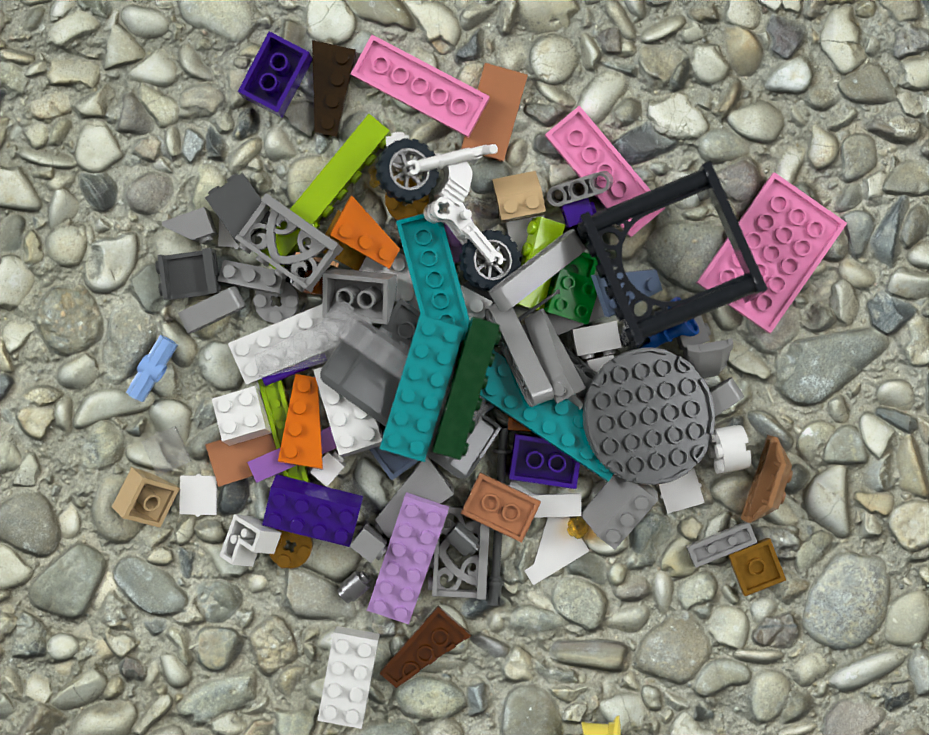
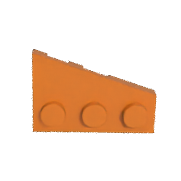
[329,195,400,269]

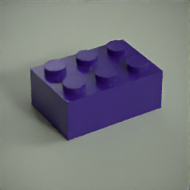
[238,31,313,118]
[508,433,580,489]

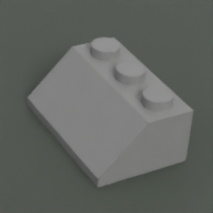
[323,268,397,324]
[581,474,658,549]

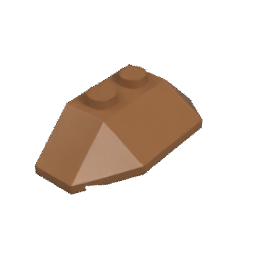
[741,435,793,523]

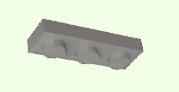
[218,260,287,295]
[686,522,758,568]

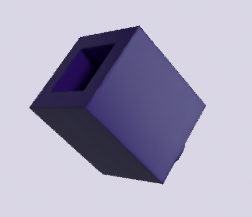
[560,198,597,229]

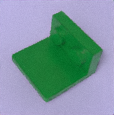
[544,269,597,324]

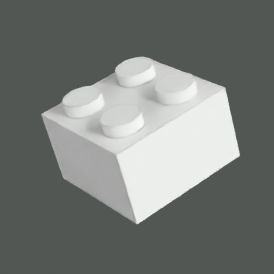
[212,386,272,446]

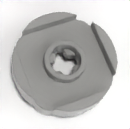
[253,282,299,323]

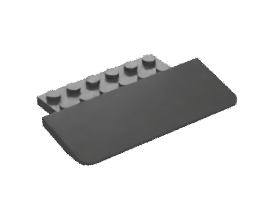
[320,299,502,478]

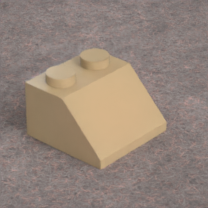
[492,171,546,223]
[112,467,180,527]

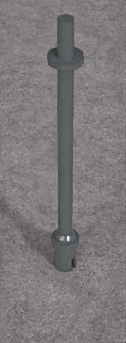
[487,428,512,606]

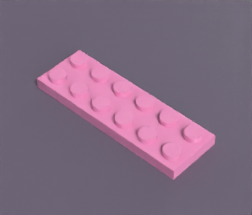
[351,35,490,138]
[545,105,665,238]

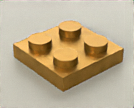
[728,538,786,596]

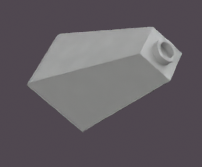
[375,456,454,538]

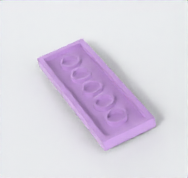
[367,492,449,624]

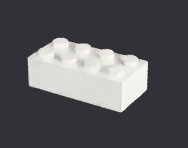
[313,367,383,458]
[317,626,380,729]

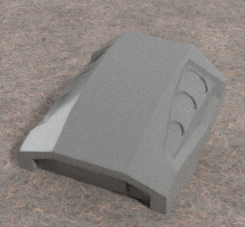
[683,339,733,378]

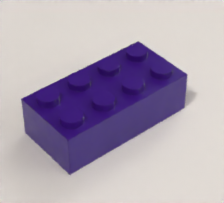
[262,474,363,547]

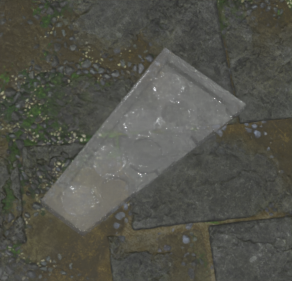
[255,318,344,378]

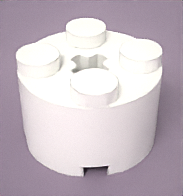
[707,425,751,474]

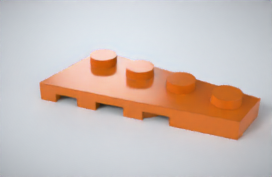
[278,374,323,470]

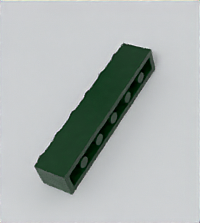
[431,317,502,460]

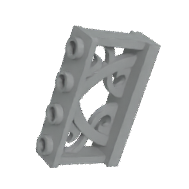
[235,193,343,292]
[428,506,489,600]

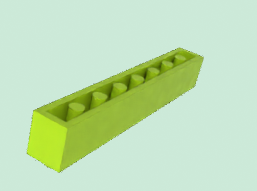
[254,114,391,269]

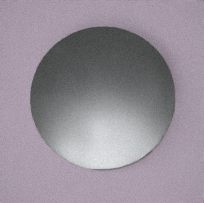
[583,348,715,485]

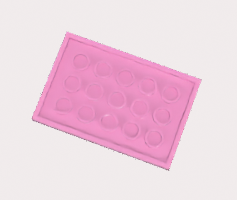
[696,172,847,333]

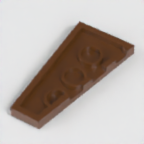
[379,605,471,688]

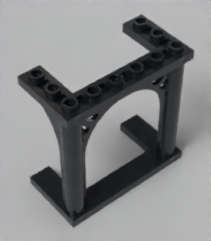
[576,161,768,351]

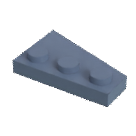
[591,269,663,317]

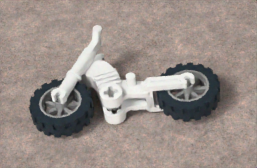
[375,138,521,291]

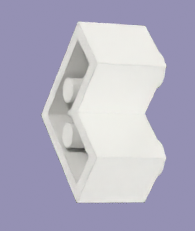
[220,514,281,567]

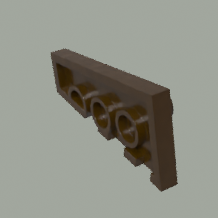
[312,40,356,139]

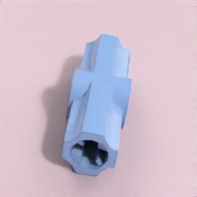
[126,335,178,402]

